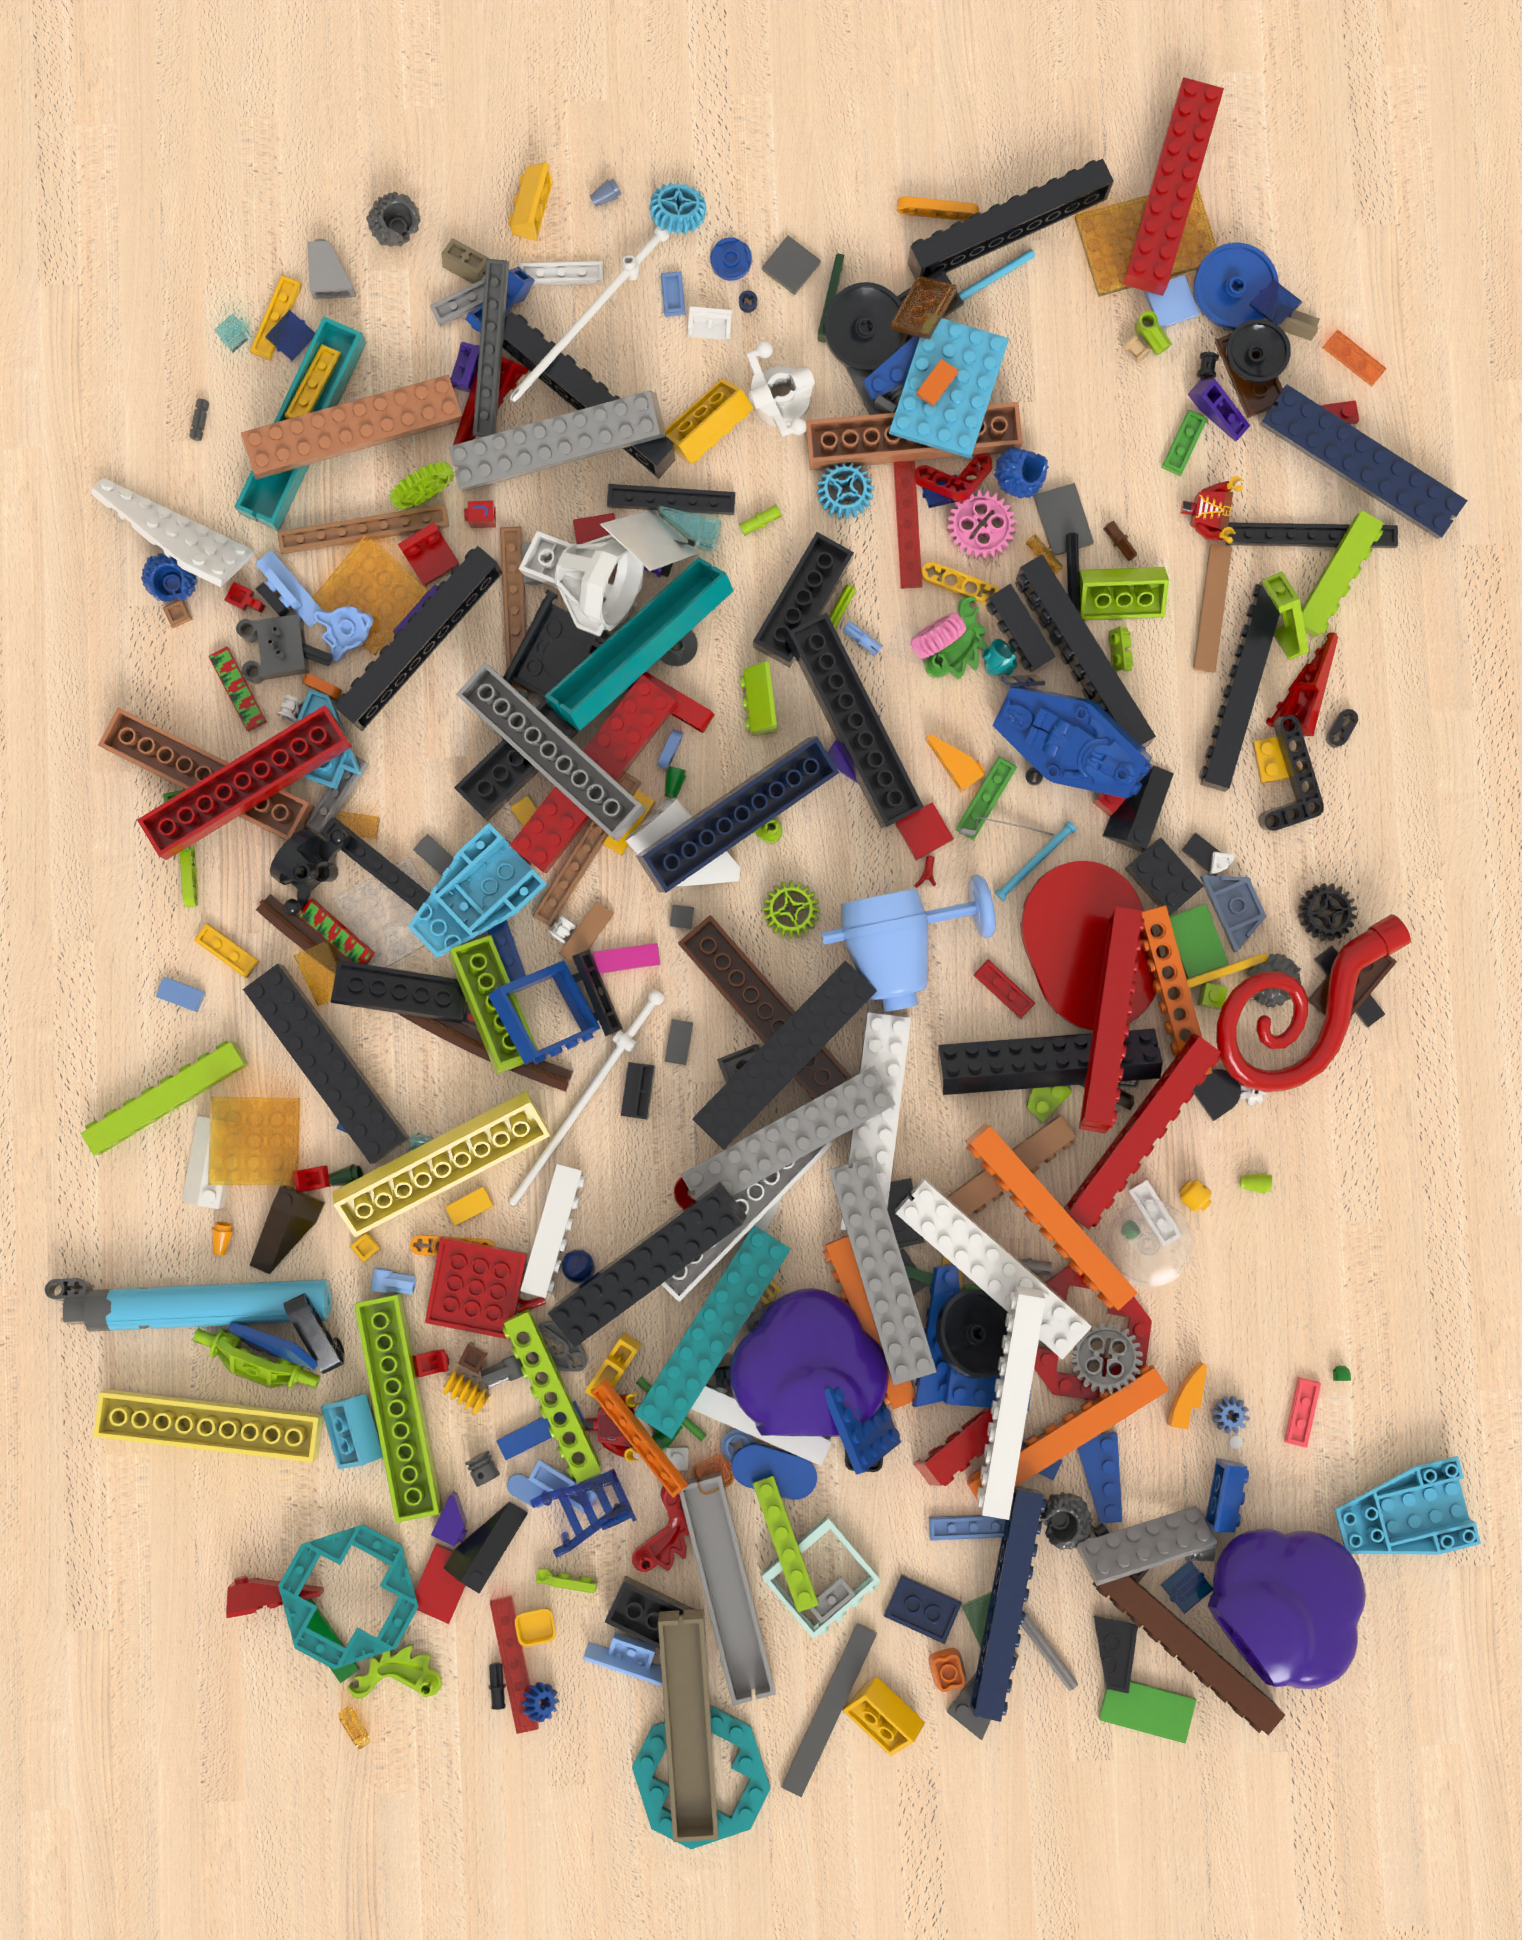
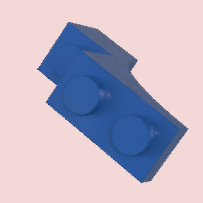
[465,267,535,333]

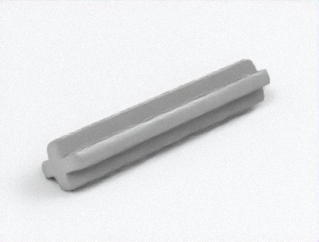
[1021,1613,1078,1691]

